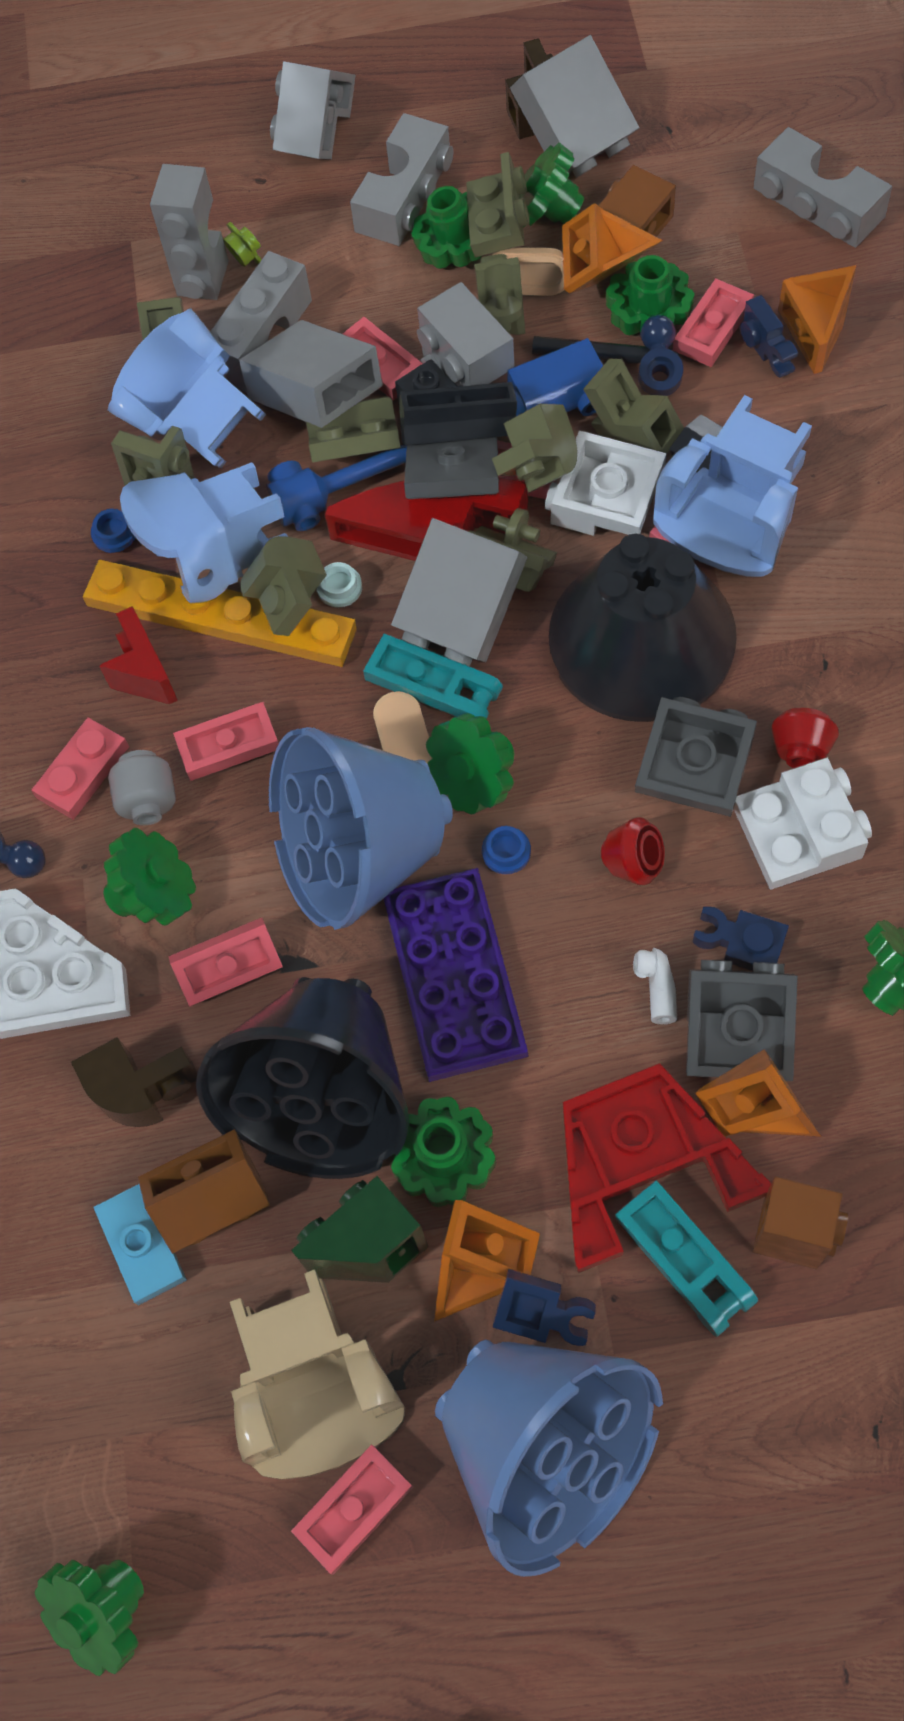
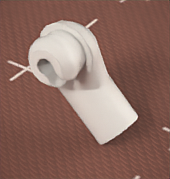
[633,948,677,1024]

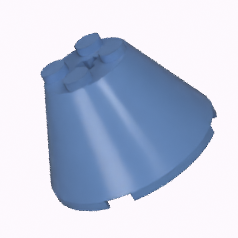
[269,727,453,930]
[435,1340,663,1577]

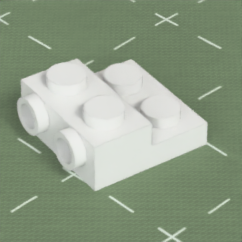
[545,430,666,536]
[733,757,872,890]

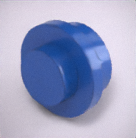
[91,509,135,553]
[482,826,531,874]

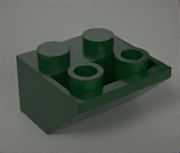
[291,1176,429,1283]

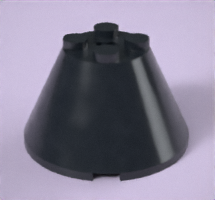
[549,533,737,722]
[196,977,409,1179]

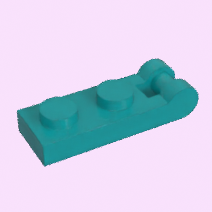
[363,633,503,719]
[615,1180,758,1337]

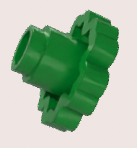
[520,142,584,228]
[411,186,482,269]
[606,255,694,335]
[426,713,514,815]
[103,828,196,926]
[862,920,904,1016]
[391,1096,496,1207]
[34,1560,144,1676]

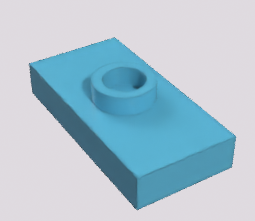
[93,1184,187,1306]

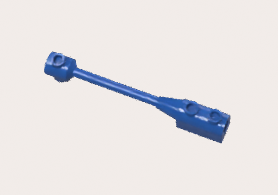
[266,338,603,531]

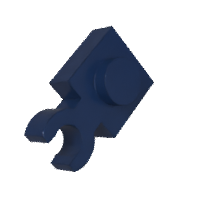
[741,295,798,378]
[692,907,789,971]
[492,1269,596,1346]

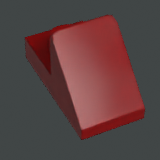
[100,606,178,705]

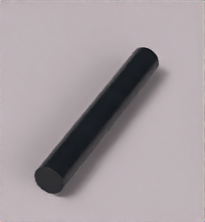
[532,336,650,364]

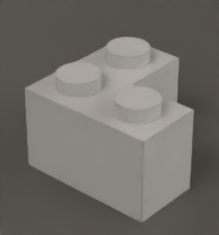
[270,61,356,159]
[417,282,515,387]

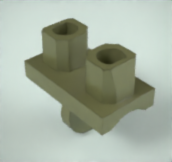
[474,254,525,335]
[468,508,557,592]

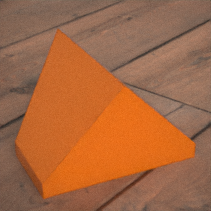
[562,203,663,294]
[778,265,856,374]
[695,1049,822,1137]
[434,1200,540,1322]

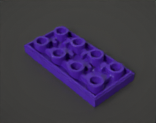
[384,868,529,1082]

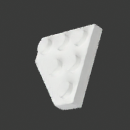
[0,888,131,1039]

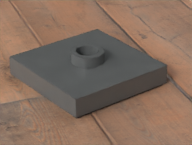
[404,437,499,499]

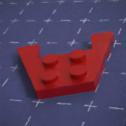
[563,1063,771,1273]

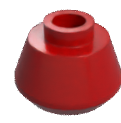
[771,708,839,769]
[601,817,665,885]

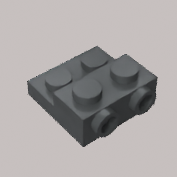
[635,697,757,817]
[686,960,798,1081]

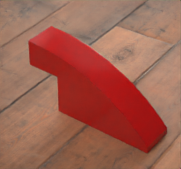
[325,477,528,561]

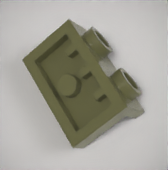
[466,152,529,257]
[306,396,401,463]
[111,426,195,485]

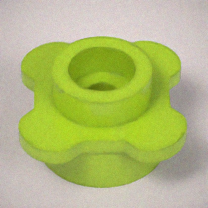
[223,222,262,267]

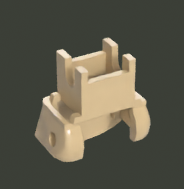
[230,1269,406,1480]

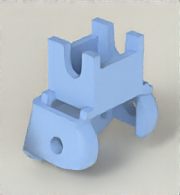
[107,308,266,468]
[653,395,812,577]
[120,462,288,603]

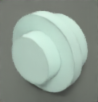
[317,562,362,607]

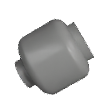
[108,750,176,825]

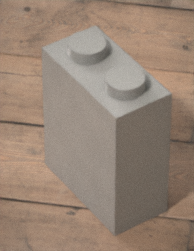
[510,35,640,178]
[239,320,383,428]
[391,518,527,666]

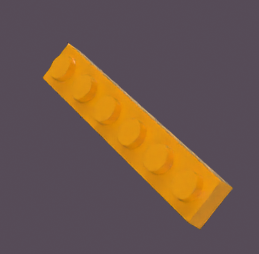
[83,559,357,667]

